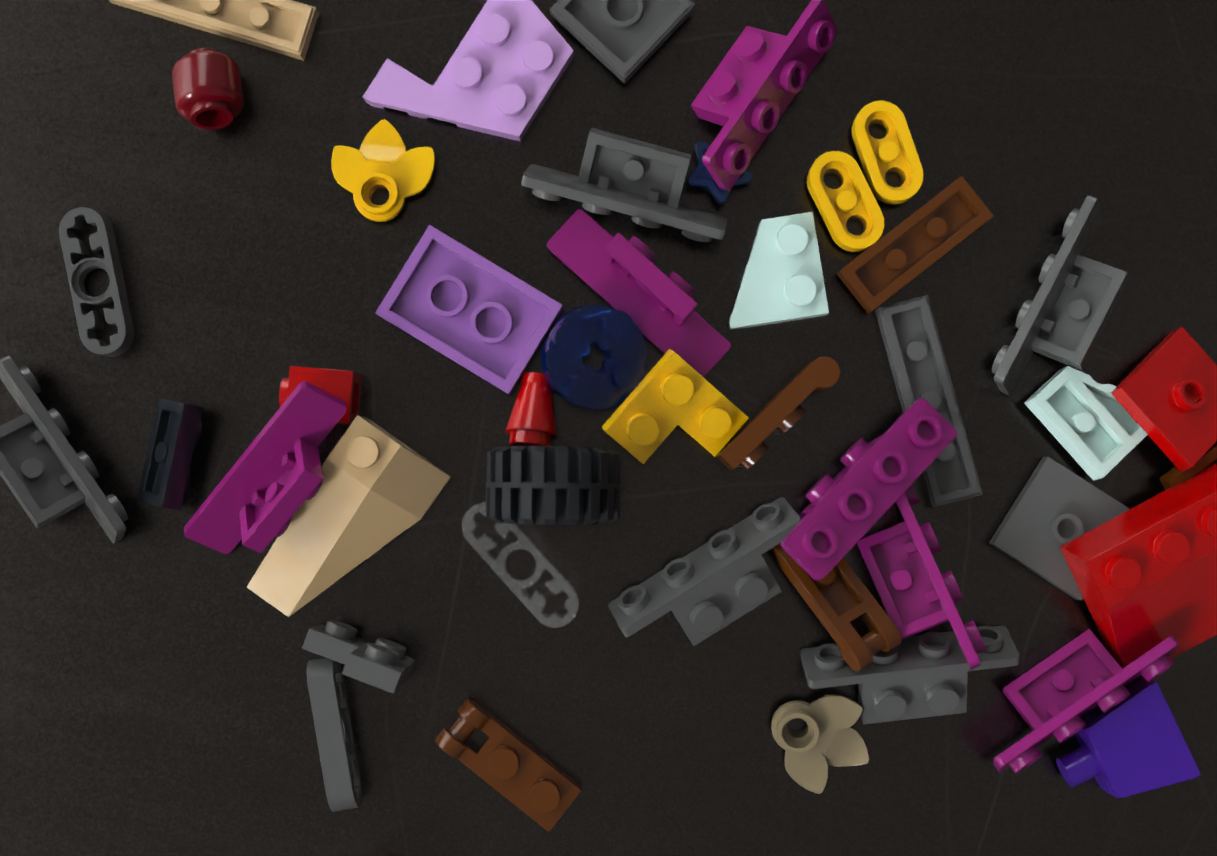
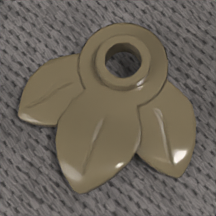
[771,694,869,794]

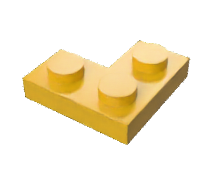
[601,349,749,464]

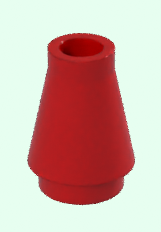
[505,372,557,446]

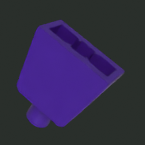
[1056,676,1201,798]

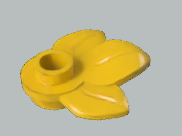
[331,119,435,222]

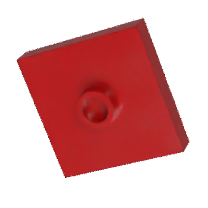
[1111,326,1217,472]

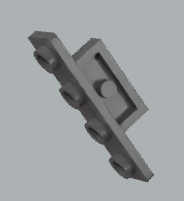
[521,128,727,242]
[992,195,1129,396]
[0,355,128,544]
[608,497,802,646]
[801,626,1020,725]

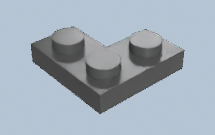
[302,619,416,694]

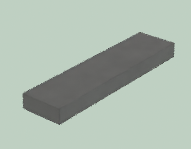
[875,295,983,508]

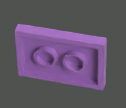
[375,225,563,395]

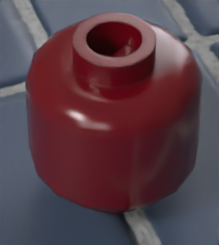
[171,48,244,130]

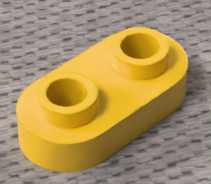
[851,101,923,205]
[807,151,884,252]

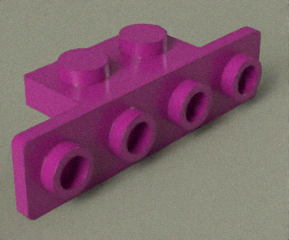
[691,0,838,191]
[547,209,731,377]
[184,381,347,554]
[781,398,957,581]
[857,484,987,670]
[993,629,1179,774]

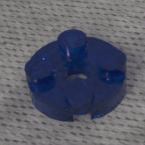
[541,305,647,410]

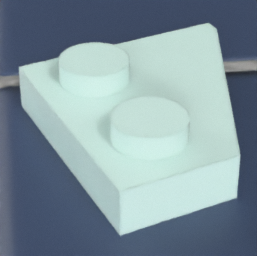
[728,212,829,331]
[1024,366,1147,481]

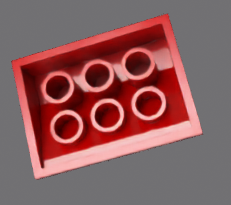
[1060,463,1217,669]

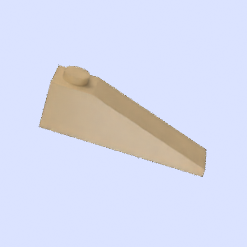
[247,415,451,617]

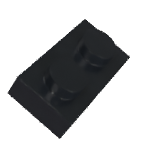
[137,398,203,510]

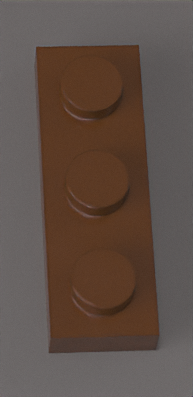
[837,176,994,314]

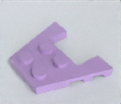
[363,0,574,141]

